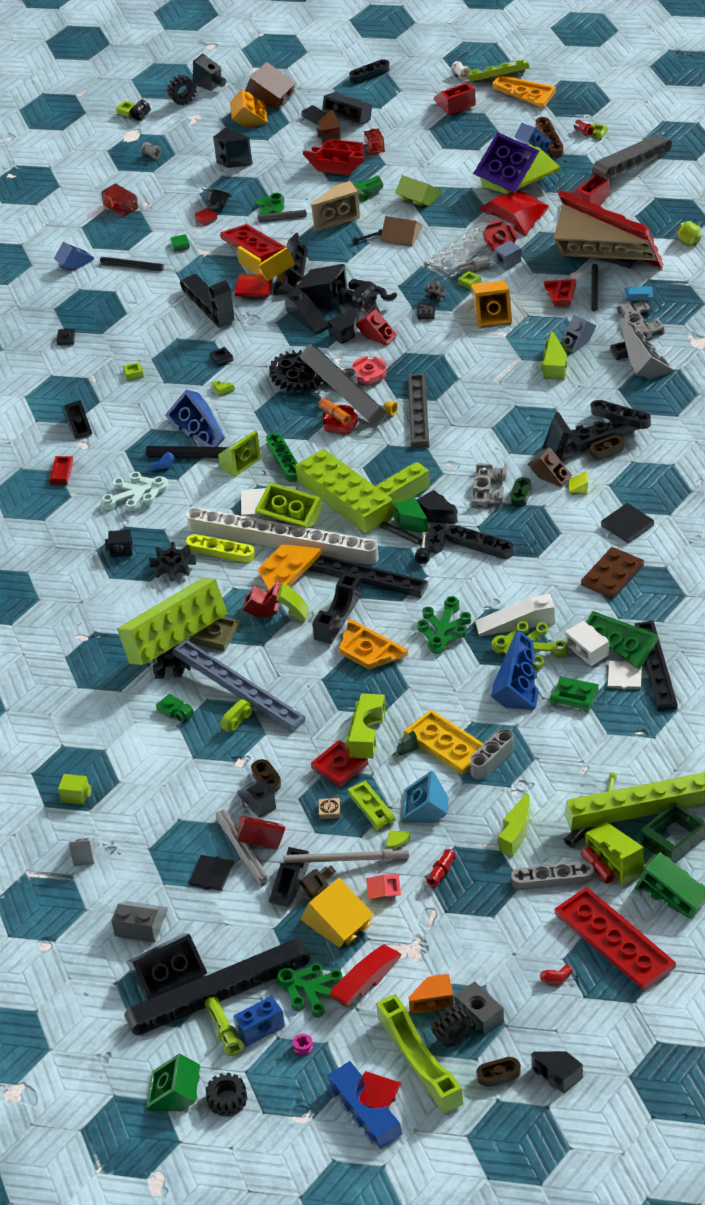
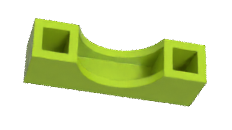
[346,694,386,759]

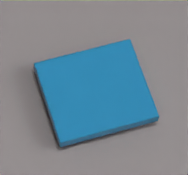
[625,286,653,301]

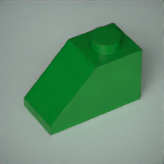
[393,498,428,533]

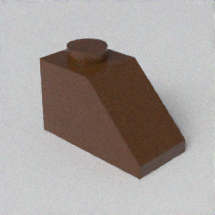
[316,110,341,143]

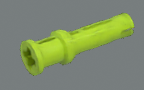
[205,997,244,1056]

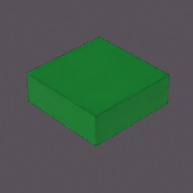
[170,234,190,251]

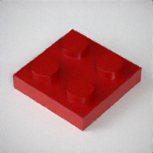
[311,740,369,788]

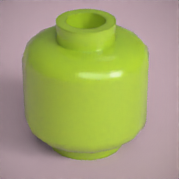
[676,221,702,246]

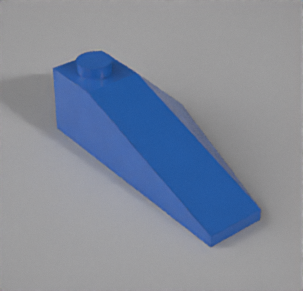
[165,389,225,447]
[491,630,539,710]

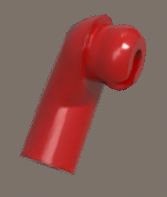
[540,964,573,985]

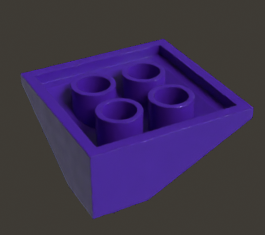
[473,132,540,193]

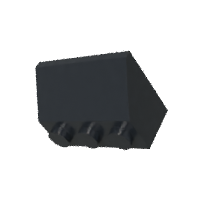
[126,933,207,1000]

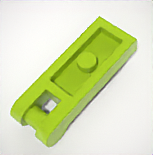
[348,781,395,831]

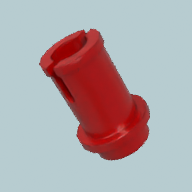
[574,120,594,136]

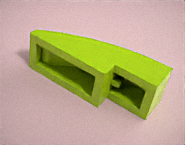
[498,793,530,857]

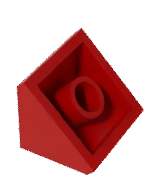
[237,815,285,850]

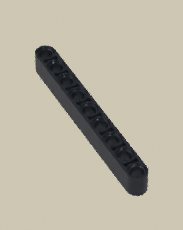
[124,939,311,1035]

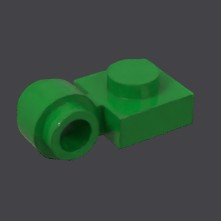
[156,693,194,722]

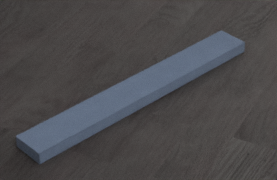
[173,640,305,732]

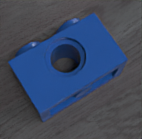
[514,123,552,153]
[233,996,285,1046]

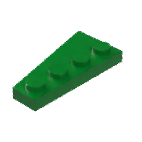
[586,611,659,670]

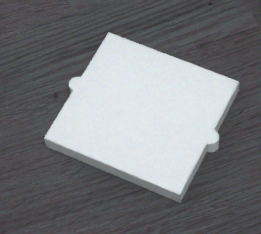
[608,660,642,690]

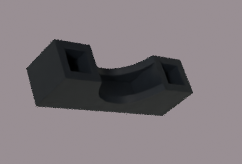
[312,572,363,644]

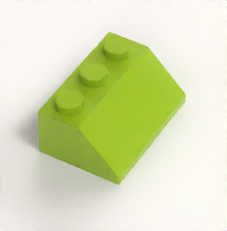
[375,462,430,509]
[255,482,322,528]

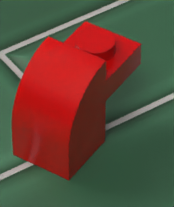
[242,581,282,617]

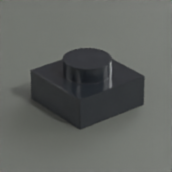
[56,328,76,345]

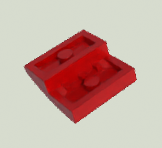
[235,274,274,297]

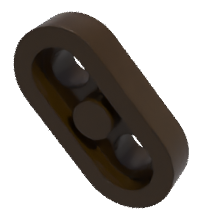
[590,435,624,459]
[251,759,281,792]
[476,1057,521,1087]

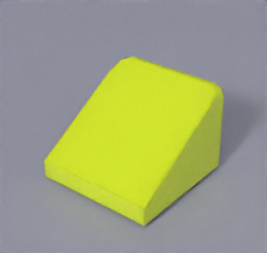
[569,471,588,494]

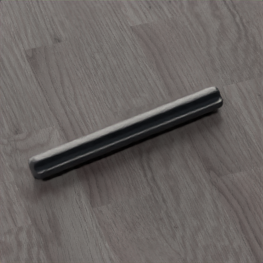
[146,446,228,458]

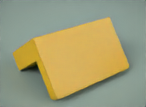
[237,246,262,274]
[259,248,296,282]

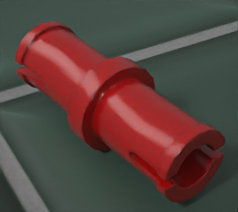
[426,849,456,887]

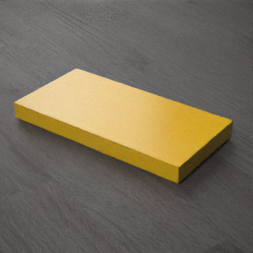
[403,709,483,775]

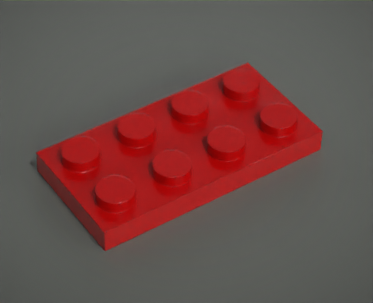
[220,224,286,262]

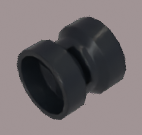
[130,100,151,121]

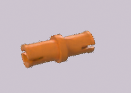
[318,398,351,425]

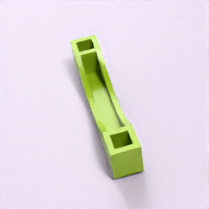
[376,994,463,1114]

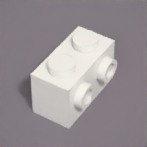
[565,621,609,666]

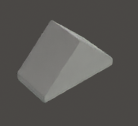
[69,837,94,866]

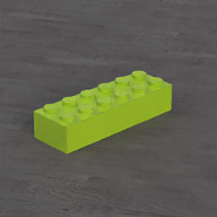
[295,448,394,533]
[117,578,228,665]

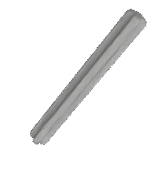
[216,809,268,884]

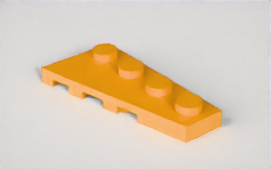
[493,75,556,108]

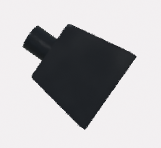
[192,54,226,91]

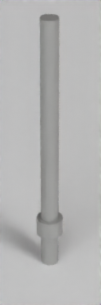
[283,849,409,864]

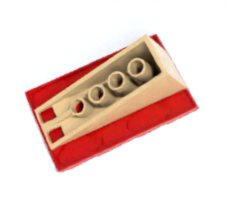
[553,190,664,269]

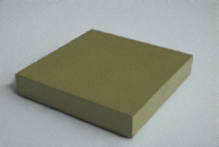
[189,617,240,651]

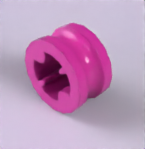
[293,1034,313,1056]

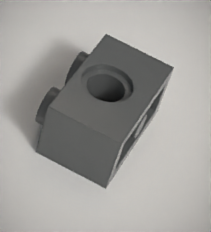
[454,981,504,1036]

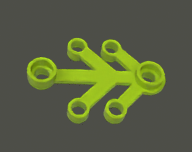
[492,621,568,669]

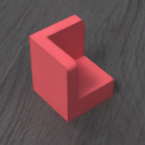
[366,874,401,899]

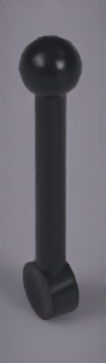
[351,229,382,244]

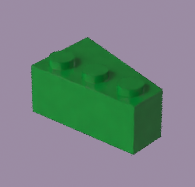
[634,852,705,919]

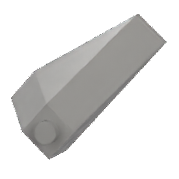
[620,318,674,379]

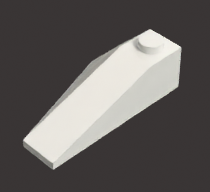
[475,594,555,637]

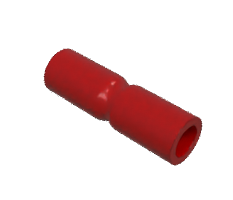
[581,847,615,884]

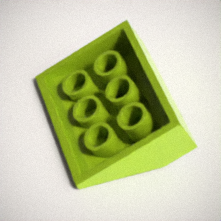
[480,145,561,194]

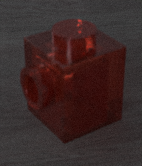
[364,128,385,155]

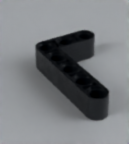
[180,274,235,327]

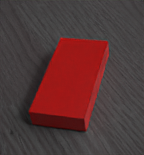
[49,456,74,485]

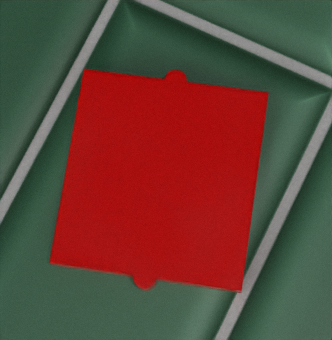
[359,1071,401,1109]

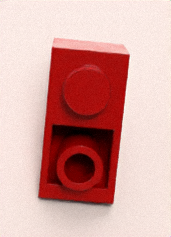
[355,308,397,345]

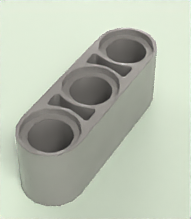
[470,729,514,780]

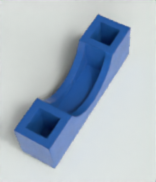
[328,1061,403,1149]

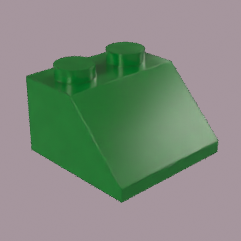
[146,1053,200,1111]

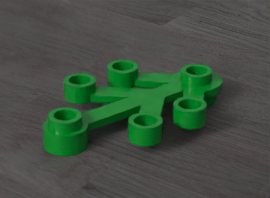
[417,596,471,654]
[276,963,356,1018]

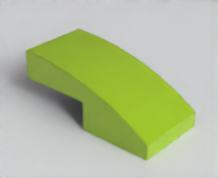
[276,583,309,623]

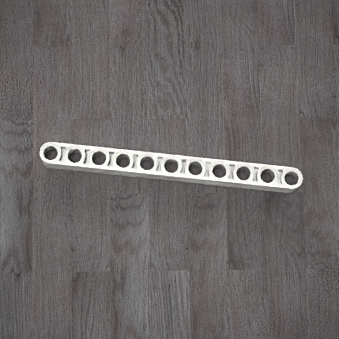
[186,508,379,565]

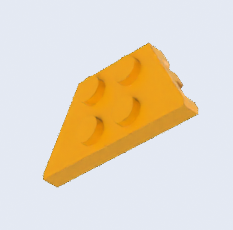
[258,544,322,590]
[339,619,408,670]

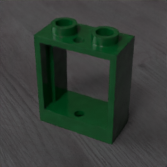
[640,802,705,864]

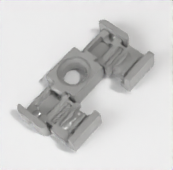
[617,300,665,340]
[471,463,507,509]

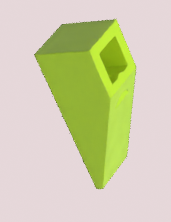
[541,332,567,380]

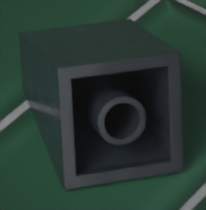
[295,264,347,311]

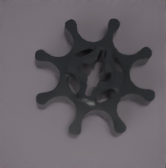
[149,542,197,581]

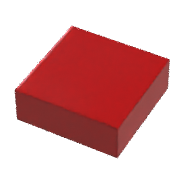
[195,207,217,226]

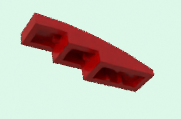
[329,944,402,1007]

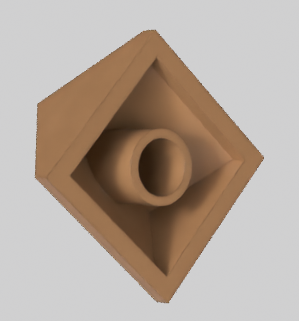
[381,216,423,246]

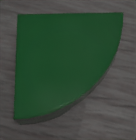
[397,731,418,756]

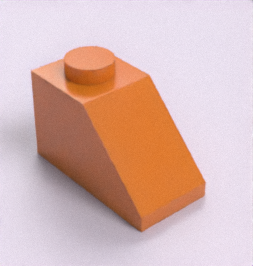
[408,974,454,1014]

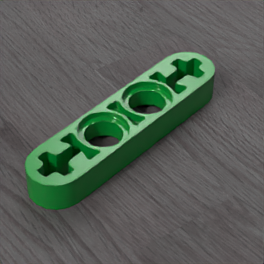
[266,433,298,482]

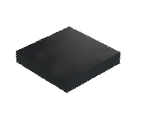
[601,503,654,543]

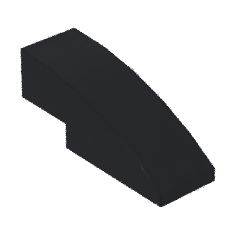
[268,847,310,907]

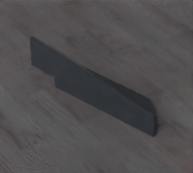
[272,232,308,295]

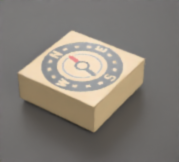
[319,798,340,819]

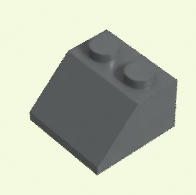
[111,901,168,943]

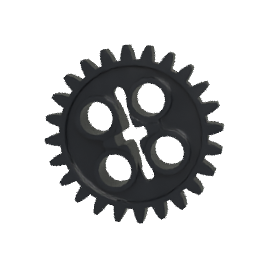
[269,350,323,393]

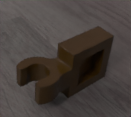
[299,865,336,899]

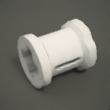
[450,61,471,80]

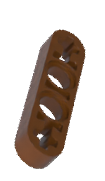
[536,117,564,157]

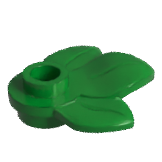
[254,193,285,215]

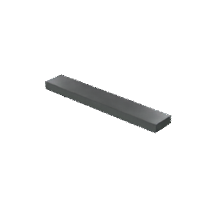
[408,373,430,448]

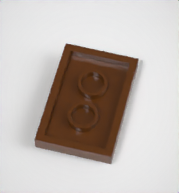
[581,546,644,599]

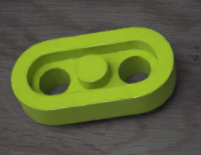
[220,699,252,733]

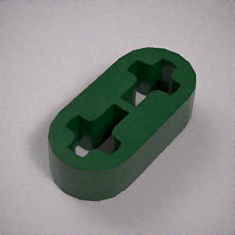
[510,477,531,507]

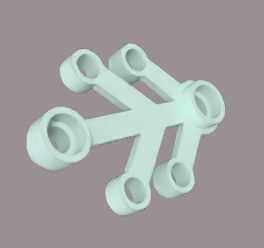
[101,472,168,511]

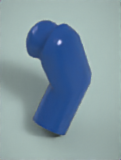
[151,452,174,471]

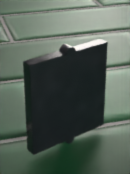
[189,855,234,891]

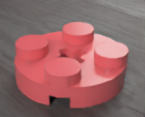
[352,356,387,386]

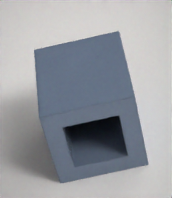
[495,241,522,270]

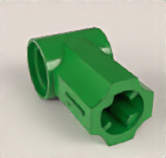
[352,175,383,202]

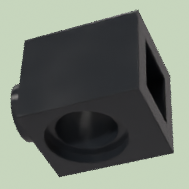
[105,529,133,557]

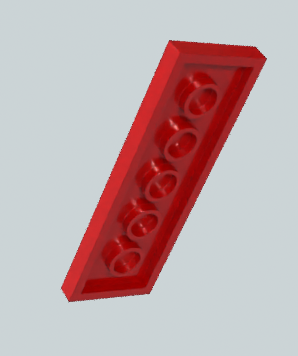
[554,886,676,991]

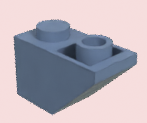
[560,315,597,353]

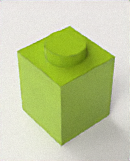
[58,774,91,805]

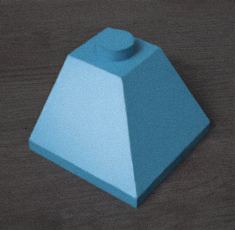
[401,771,449,823]

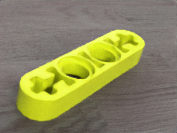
[186,534,255,563]

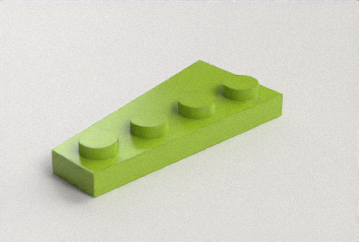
[467,59,530,82]

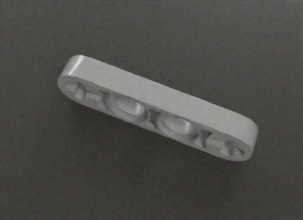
[511,862,594,889]

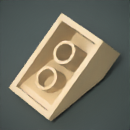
[311,181,360,232]

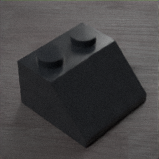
[213,128,253,168]

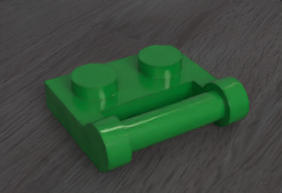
[550,676,599,712]

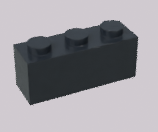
[322,92,372,123]

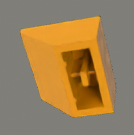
[230,89,268,127]

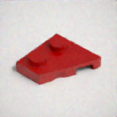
[543,279,577,307]

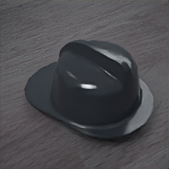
[201,188,232,209]

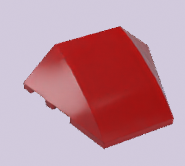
[303,139,364,175]
[480,191,549,237]

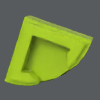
[592,123,608,139]
[211,380,235,396]
[386,830,410,851]

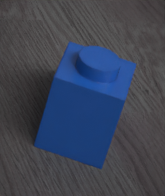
[54,242,94,270]

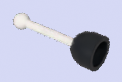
[415,531,430,564]

